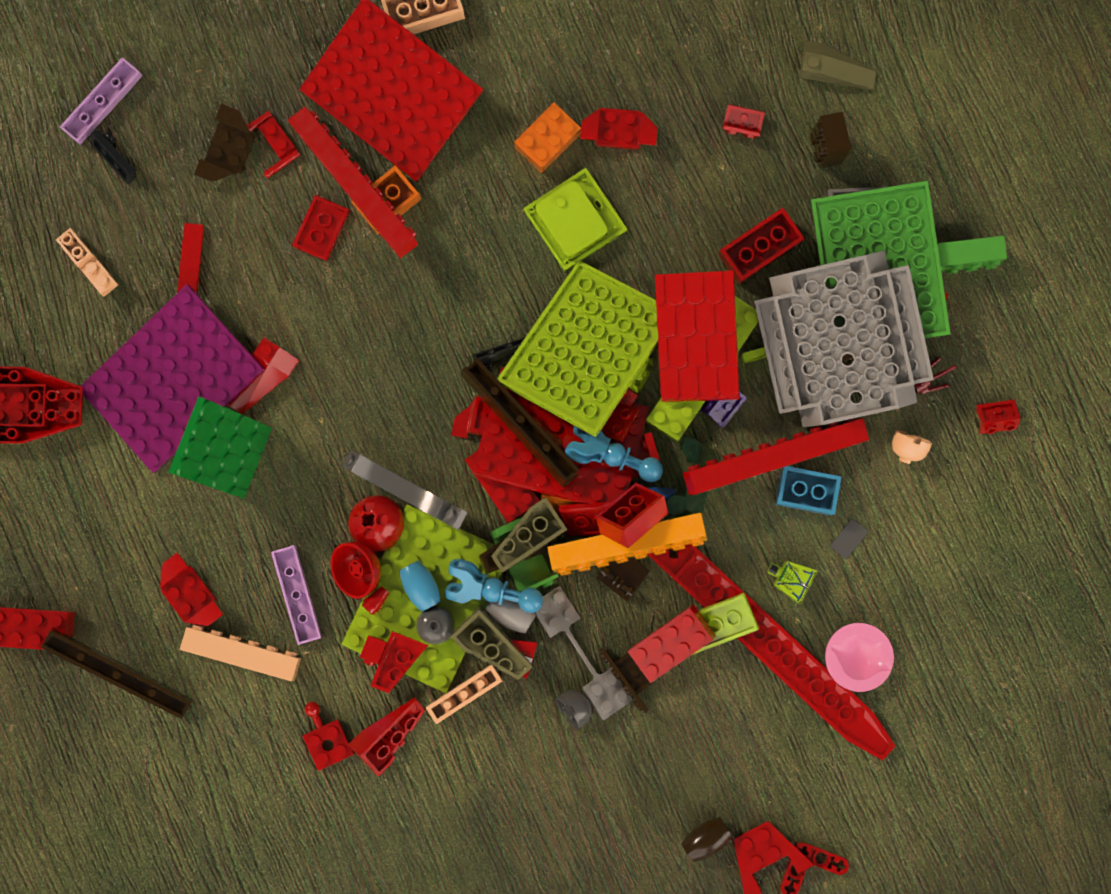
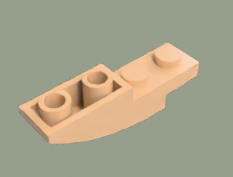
[56,228,118,297]

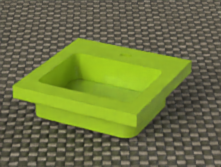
[523,168,628,272]

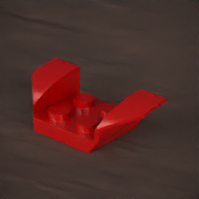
[580,108,657,150]
[451,396,490,439]
[160,552,223,626]

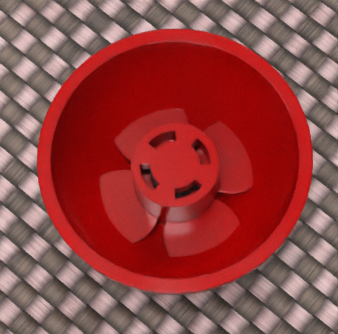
[348,495,404,552]
[330,542,381,599]

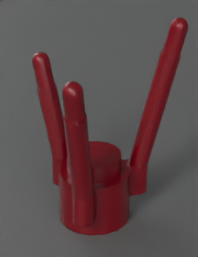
[914,357,957,395]

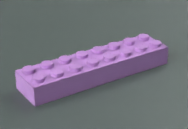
[60,57,143,145]
[271,545,323,645]

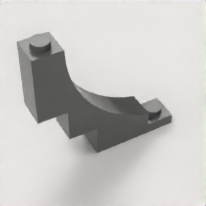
[342,450,467,530]

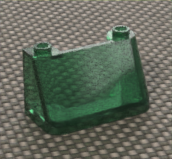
[666,436,717,518]

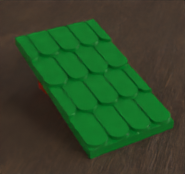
[168,396,272,499]

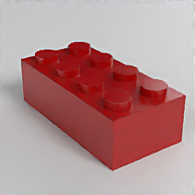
[718,208,805,285]
[465,451,540,523]
[628,604,716,683]
[0,607,75,650]

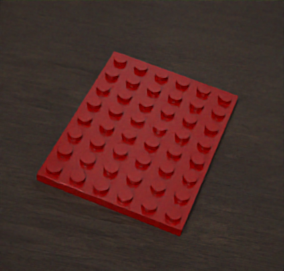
[299,0,484,182]
[471,367,649,504]

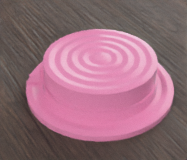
[825,623,894,692]

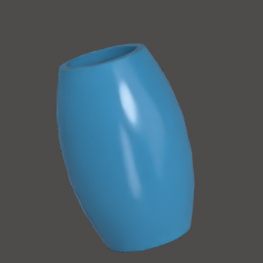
[399,560,441,612]

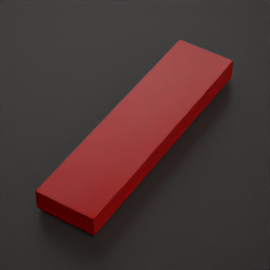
[177,223,205,294]

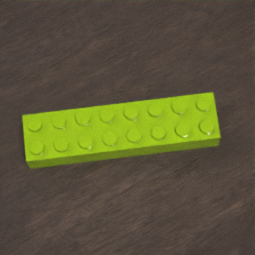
[645,296,759,443]

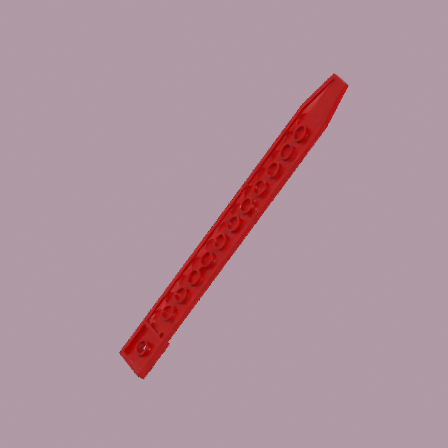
[647,544,896,761]

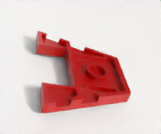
[734,820,814,894]

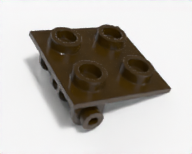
[596,557,650,601]

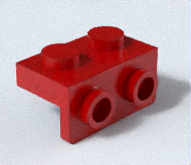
[723,104,765,139]

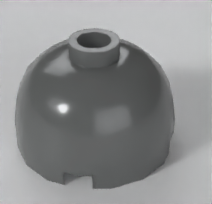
[416,606,455,645]
[555,690,592,730]

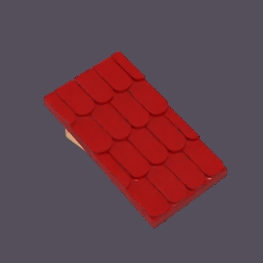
[655,270,740,402]

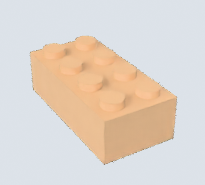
[381,0,465,34]

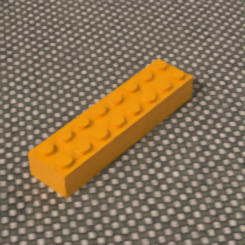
[547,513,707,576]

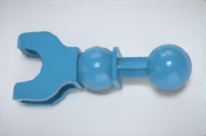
[565,426,663,482]
[445,559,543,613]

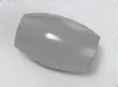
[485,599,536,633]

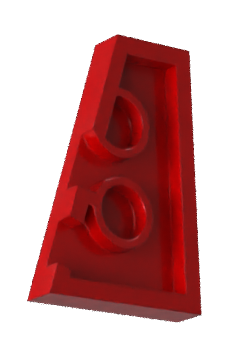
[371,631,428,693]

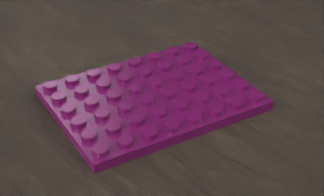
[81,284,265,473]

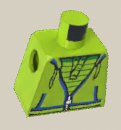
[767,561,817,604]

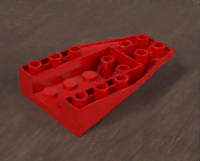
[0,366,83,444]

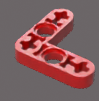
[780,842,849,894]

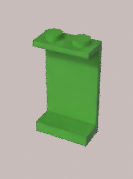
[490,517,558,592]

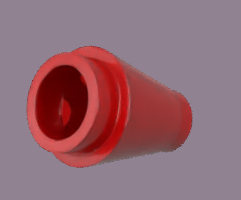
[361,586,390,615]

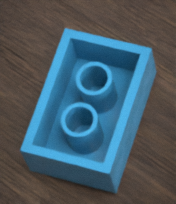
[774,466,841,516]

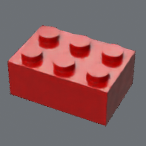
[595,483,668,548]

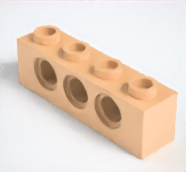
[426,665,503,724]

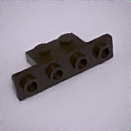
[599,646,653,714]

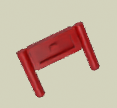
[247,110,301,178]

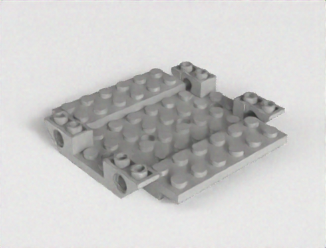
[754,251,934,427]

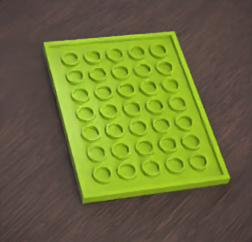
[497,260,658,437]
[341,504,502,693]

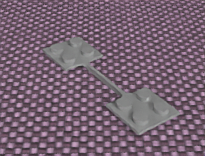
[535,586,633,721]

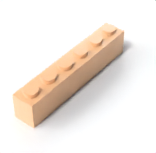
[180,624,301,681]

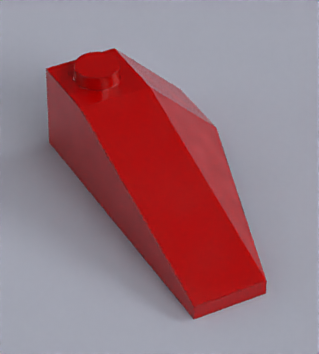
[228,337,300,415]
[348,698,425,777]

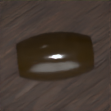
[681,817,733,862]

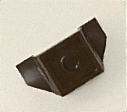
[194,103,255,182]

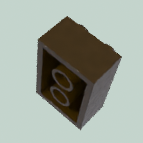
[809,112,851,168]

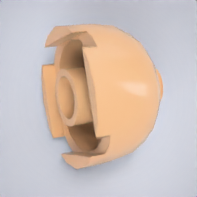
[892,430,932,464]

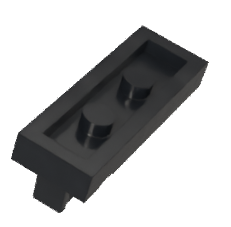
[90,130,136,184]
[472,337,525,371]

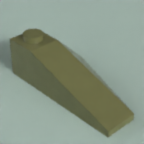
[799,40,876,91]
[491,497,568,573]
[450,606,533,680]

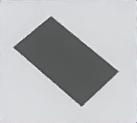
[830,518,869,559]

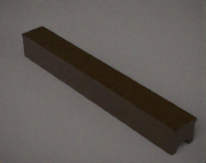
[461,358,579,488]
[41,627,193,719]

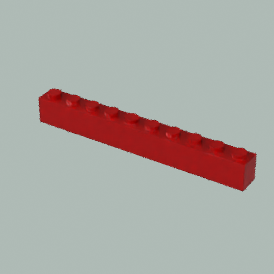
[287,106,418,259]
[682,418,869,495]

